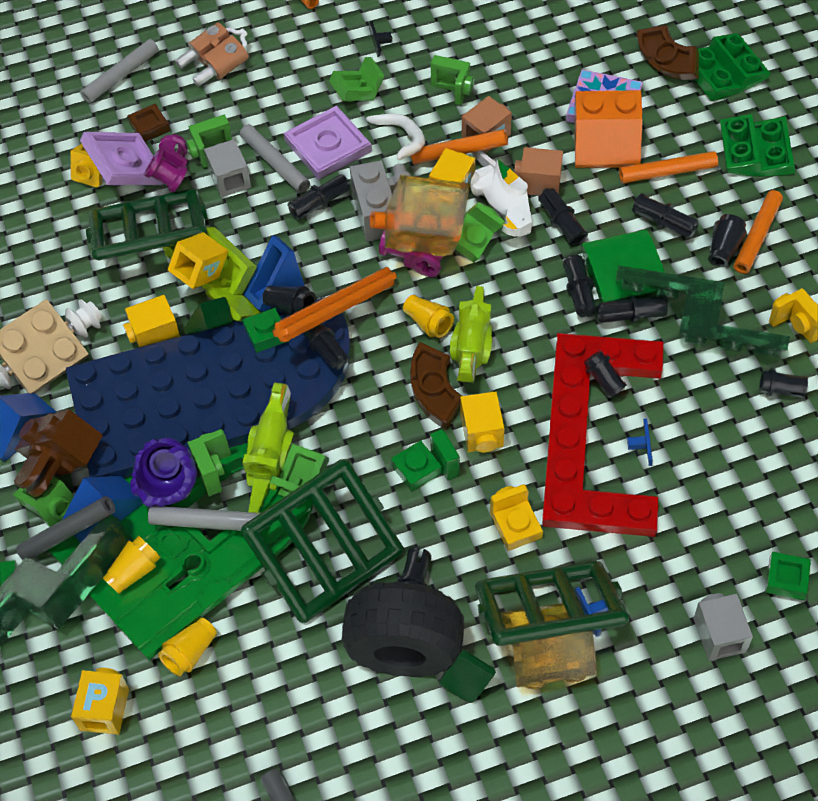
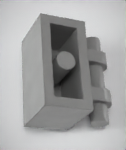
[350,160,420,242]

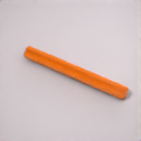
[273,267,397,342]

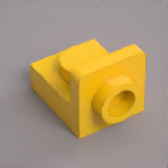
[71,143,102,187]
[768,288,818,344]
[490,484,543,551]

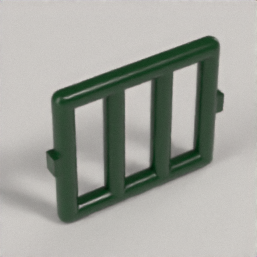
[86,189,208,261]
[241,459,404,623]
[475,561,629,646]

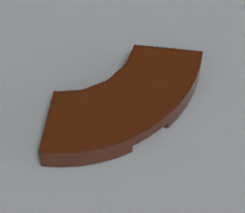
[637,25,699,80]
[410,342,463,430]

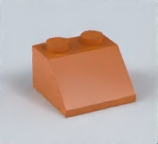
[574,90,642,168]

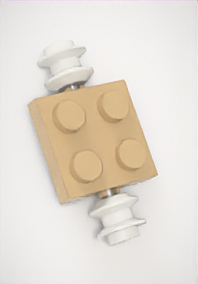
[0,299,102,394]

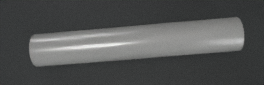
[80,39,159,104]
[240,124,310,193]
[148,506,262,532]

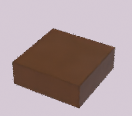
[127,103,170,142]

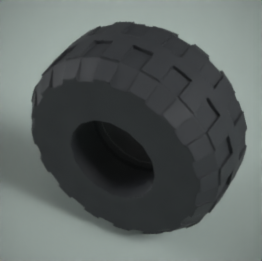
[341,582,464,677]

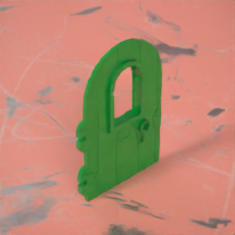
[48,443,313,661]

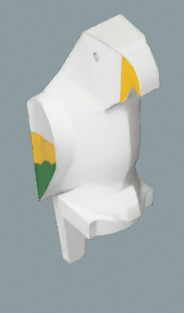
[470,151,533,237]

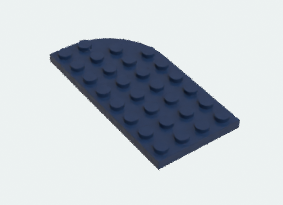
[66,297,351,478]

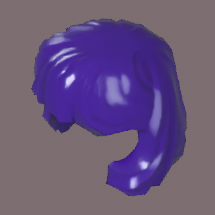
[130,437,198,507]

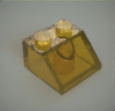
[385,175,469,256]
[500,603,597,689]

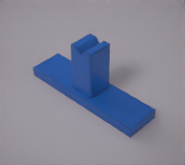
[627,418,652,466]
[575,587,608,637]

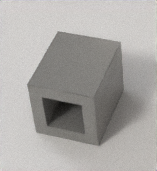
[204,139,251,197]
[693,593,753,661]

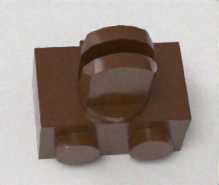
[14,409,103,497]

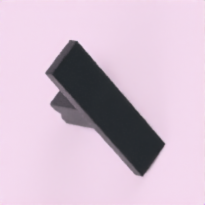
[369,21,392,57]

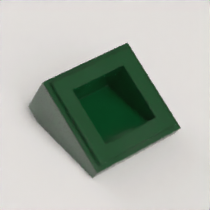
[184,297,233,335]
[439,650,496,703]

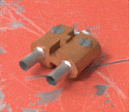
[175,22,249,87]

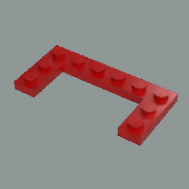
[542,333,663,537]

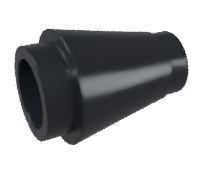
[708,214,747,267]
[263,285,317,316]

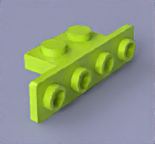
[162,227,261,322]

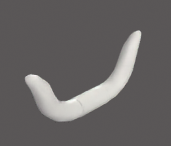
[366,113,425,160]

